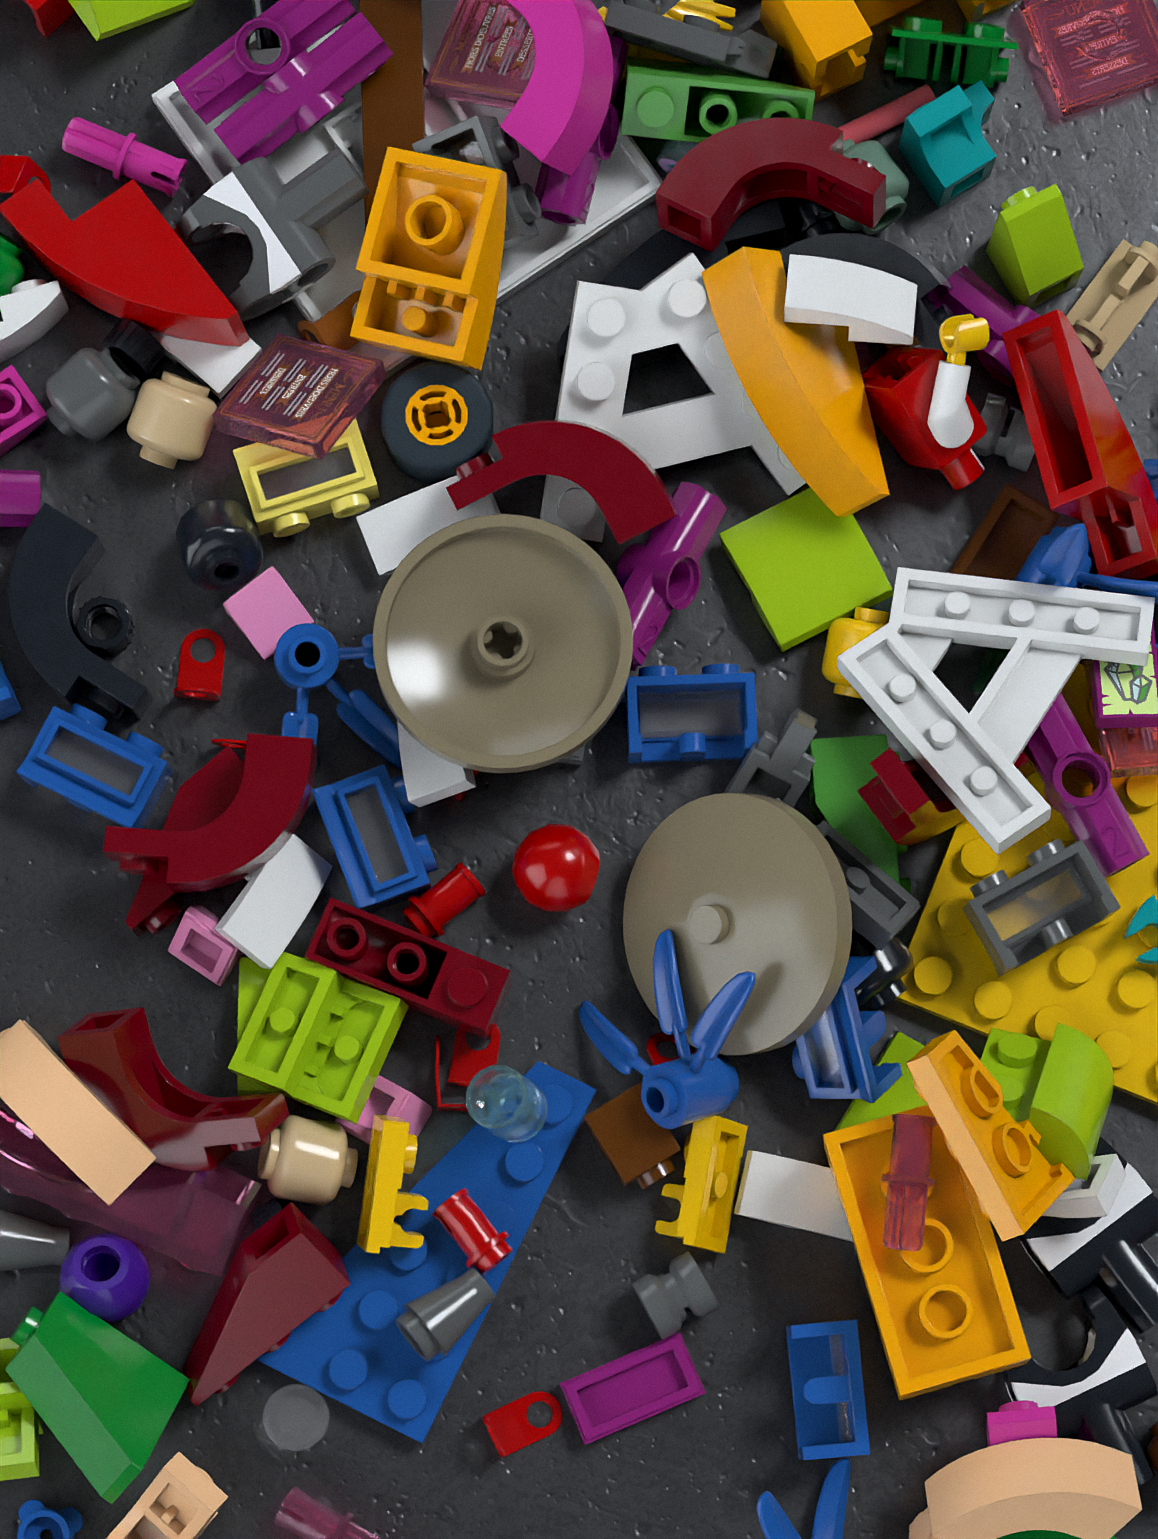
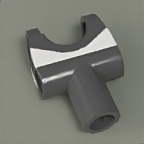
[174,146,371,321]

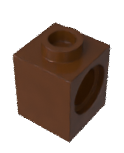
[584,1083,681,1190]

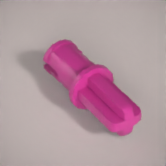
[62,117,188,198]

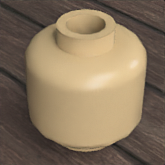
[127,371,218,469]
[258,1115,358,1206]

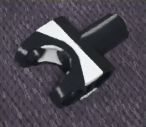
[1017,1137,1158,1335]
[1002,1285,1158,1486]

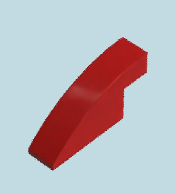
[0,178,250,347]
[1002,309,1158,580]

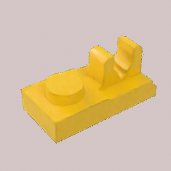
[357,1114,429,1254]
[655,1115,748,1254]

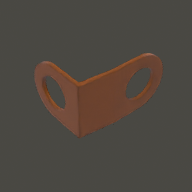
[297,290,361,360]

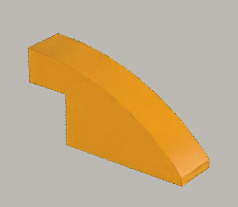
[701,246,890,517]

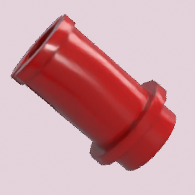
[402,862,486,938]
[432,1188,513,1275]

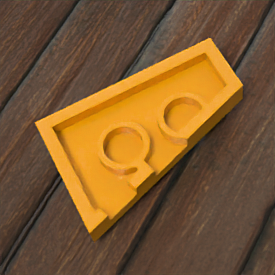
[906,1030,1076,1242]

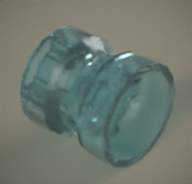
[466,1065,548,1143]

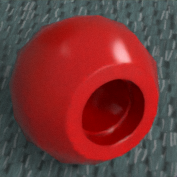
[512,824,600,913]

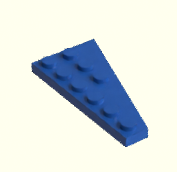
[256,1061,597,1443]

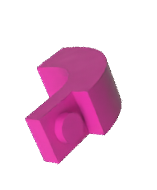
[500,0,613,176]

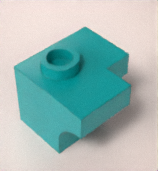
[898,80,997,208]

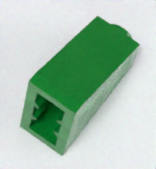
[5,1291,190,1504]

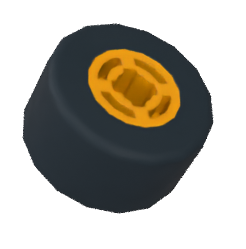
[381,362,494,484]

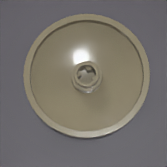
[372,514,633,773]
[623,793,852,1055]

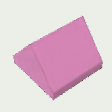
[168,905,244,986]

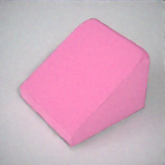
[223,566,315,661]
[335,1075,433,1145]

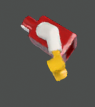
[861,314,989,490]

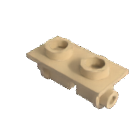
[1066,239,1158,372]

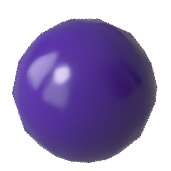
[59,1233,151,1324]

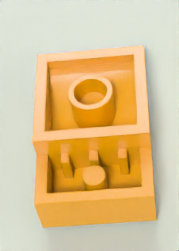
[350,147,507,371]

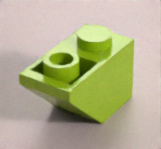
[986,183,1084,309]

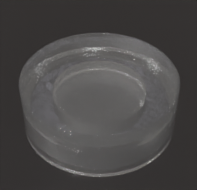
[263,1384,330,1451]

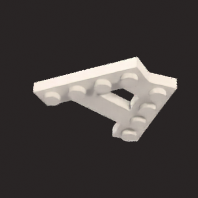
[540,252,806,542]
[837,567,1155,855]

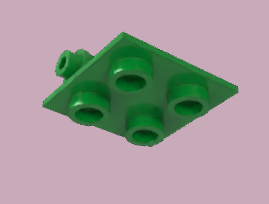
[883,15,1018,88]

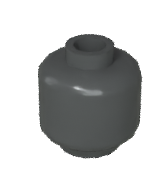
[45,347,140,441]

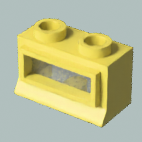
[233,412,380,537]

